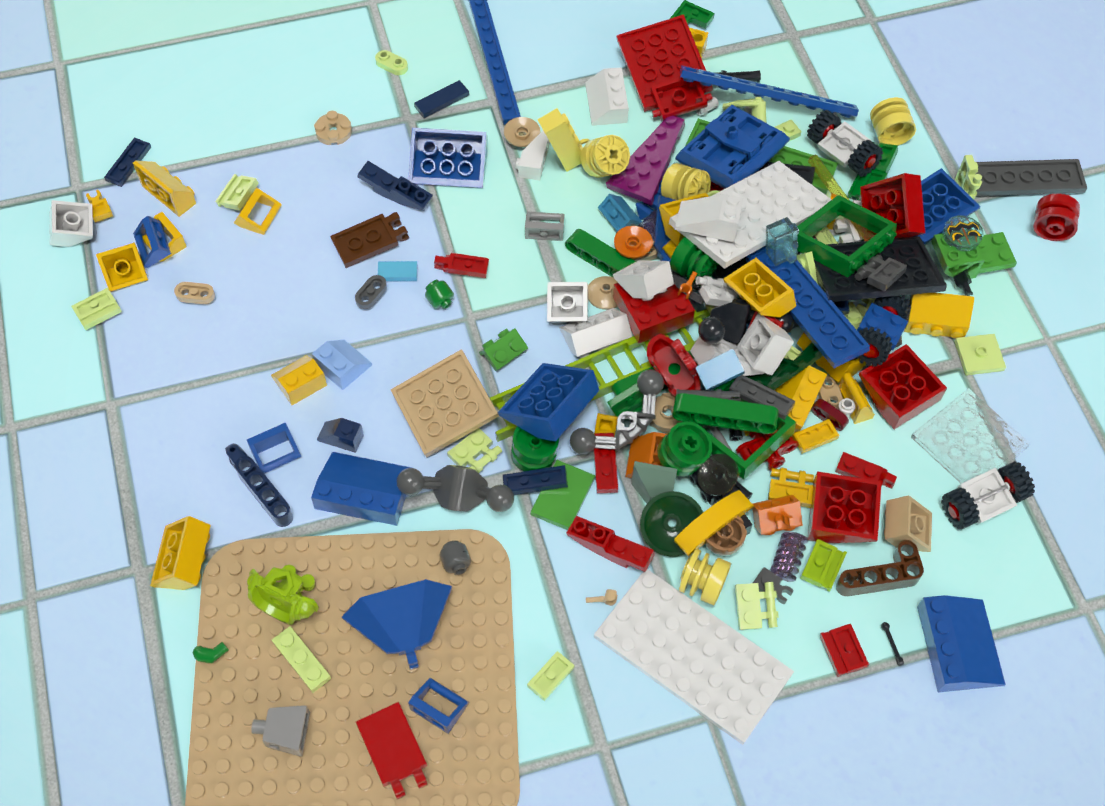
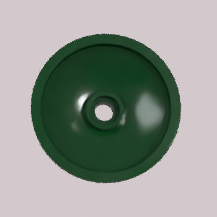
[640,491,703,557]

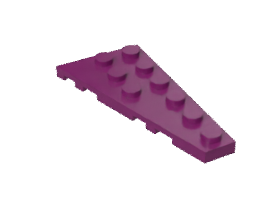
[606,116,685,205]

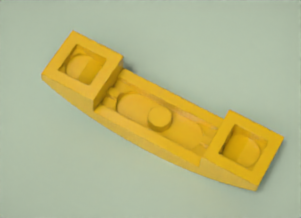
[674,490,754,556]

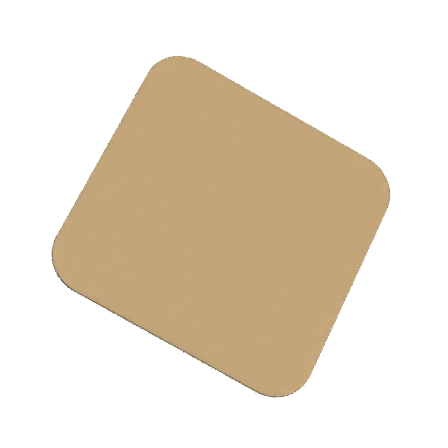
[185,529,520,806]

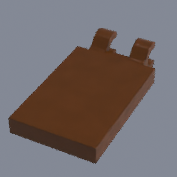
[330,212,409,268]

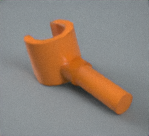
[678,271,697,299]

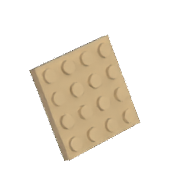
[390,349,499,458]

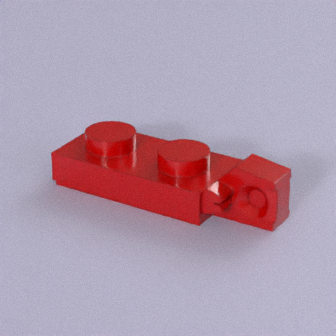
[434,253,489,278]
[835,452,897,489]

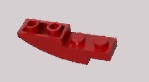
[566,516,655,572]

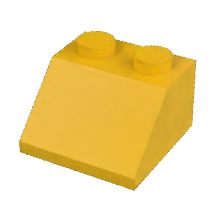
[271,355,327,406]

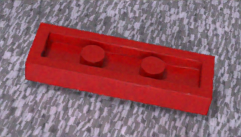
[594,433,618,494]

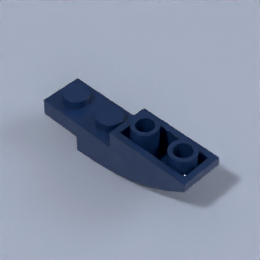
[357,161,433,210]

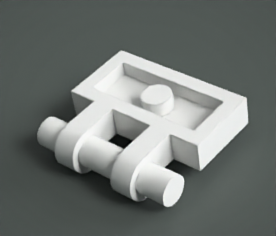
[695,276,739,306]

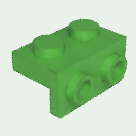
[479,328,528,371]

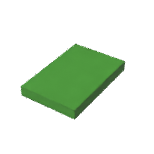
[530,460,595,530]

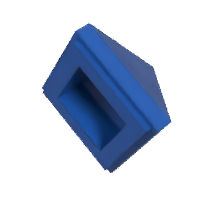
[635,202,657,220]

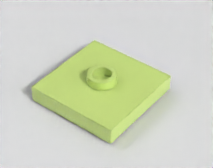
[954,334,1006,376]

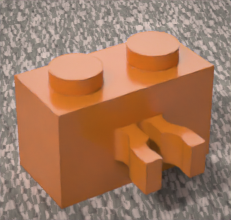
[752,495,803,535]

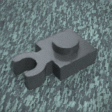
[753,567,794,604]

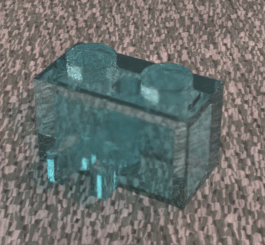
[766,217,799,266]

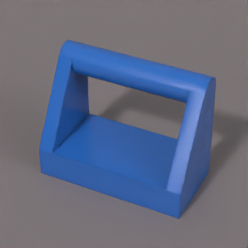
[133,216,171,268]
[247,422,301,473]
[408,678,469,734]

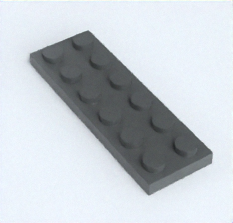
[976,159,1087,196]

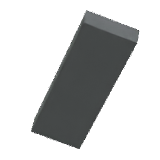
[729,375,795,420]

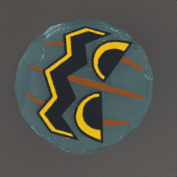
[943,215,984,251]

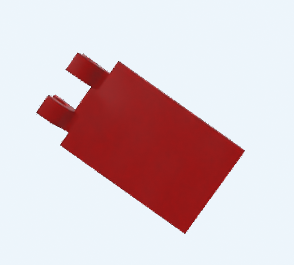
[356,702,428,800]

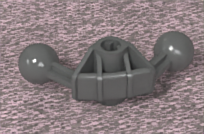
[570,369,664,455]
[397,465,514,512]

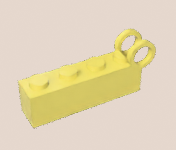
[537,108,590,172]

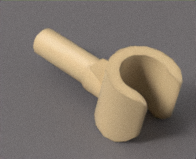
[586,589,618,606]

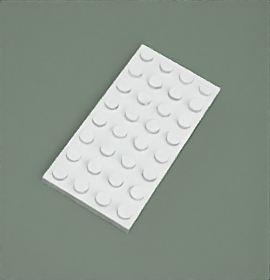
[669,161,832,268]
[594,569,794,745]

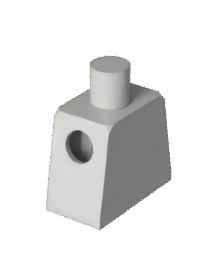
[251,705,310,757]

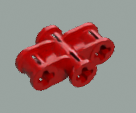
[736,430,799,470]

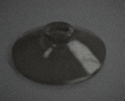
[698,454,739,496]

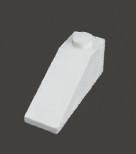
[515,131,550,181]

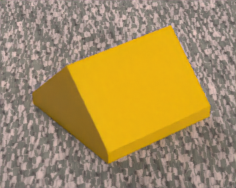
[96,242,148,292]

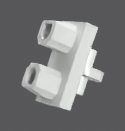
[834,218,864,243]

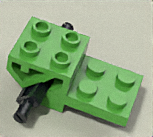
[931,229,1017,296]

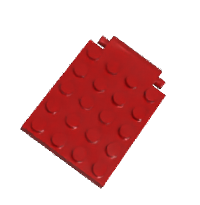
[616,15,713,121]

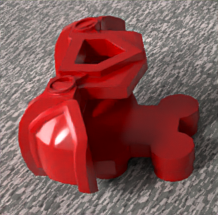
[647,334,701,396]

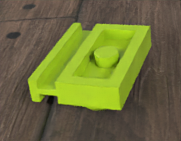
[800,539,847,592]

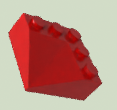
[860,173,925,241]
[613,283,695,344]
[859,344,947,430]
[807,471,882,543]

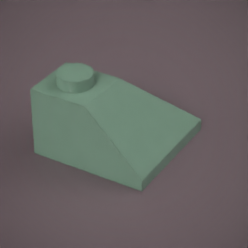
[631,461,677,504]

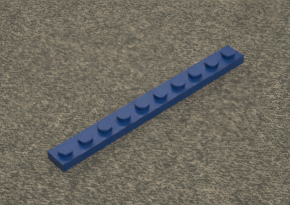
[468,0,521,125]
[680,65,859,118]

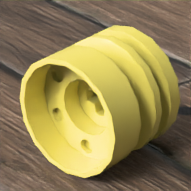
[870,97,917,146]
[580,135,630,178]
[661,163,711,200]
[679,548,732,606]

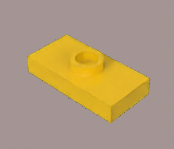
[792,419,840,454]

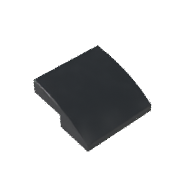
[672,273,705,305]

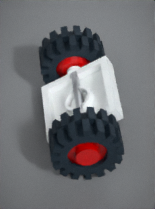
[807,110,883,177]
[941,461,1035,530]

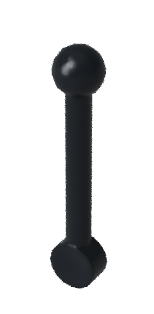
[881,622,904,666]

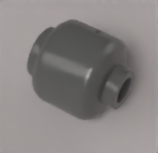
[439,540,471,575]

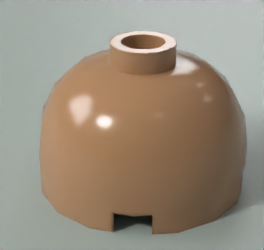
[705,516,747,556]

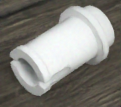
[696,96,719,116]
[838,398,855,419]

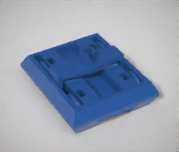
[675,105,790,189]

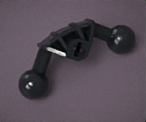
[698,298,794,344]

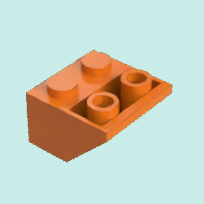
[625,432,666,478]

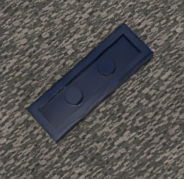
[414,80,470,118]
[104,137,152,187]
[503,465,568,495]

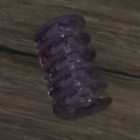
[770,532,809,582]

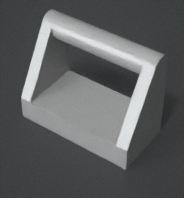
[525,211,565,241]

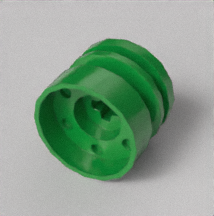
[670,237,718,286]

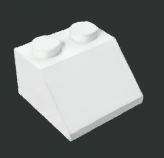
[49,200,93,247]
[613,260,674,301]
[547,282,588,322]
[737,313,794,375]

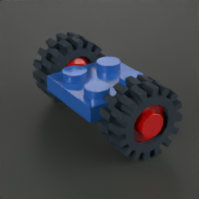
[855,295,911,367]

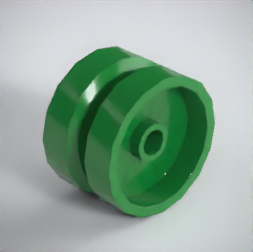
[657,421,712,477]
[511,426,559,471]

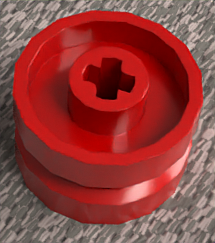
[1033,193,1080,241]

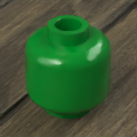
[425,279,454,310]

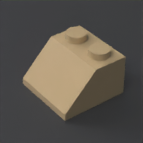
[884,495,932,552]

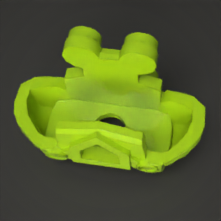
[247,565,319,625]

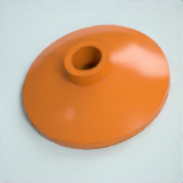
[614,226,653,258]

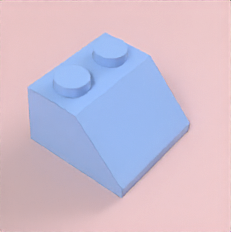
[312,340,372,390]

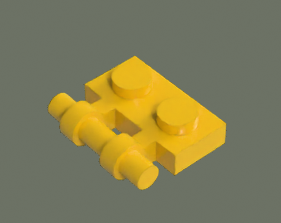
[768,467,814,508]

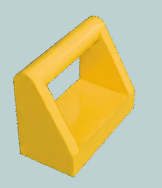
[234,187,282,235]
[142,212,187,262]
[839,373,875,424]

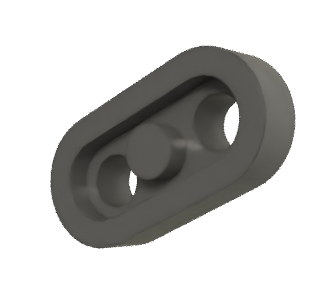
[355,275,387,309]

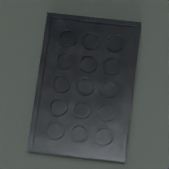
[814,236,947,302]

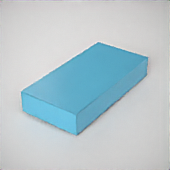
[378,261,418,281]

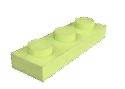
[272,626,331,693]

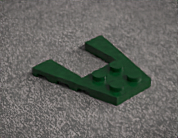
[746,342,823,390]

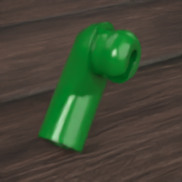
[192,642,229,663]

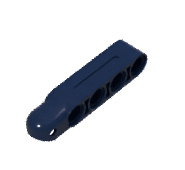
[225,443,293,527]

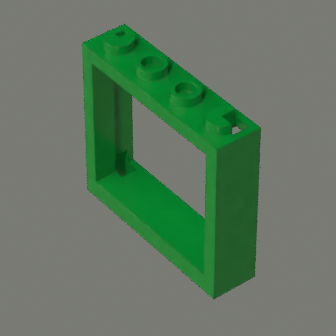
[789,195,897,278]
[681,378,796,480]

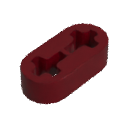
[811,399,849,431]

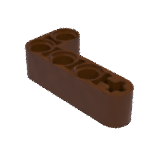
[836,540,924,597]

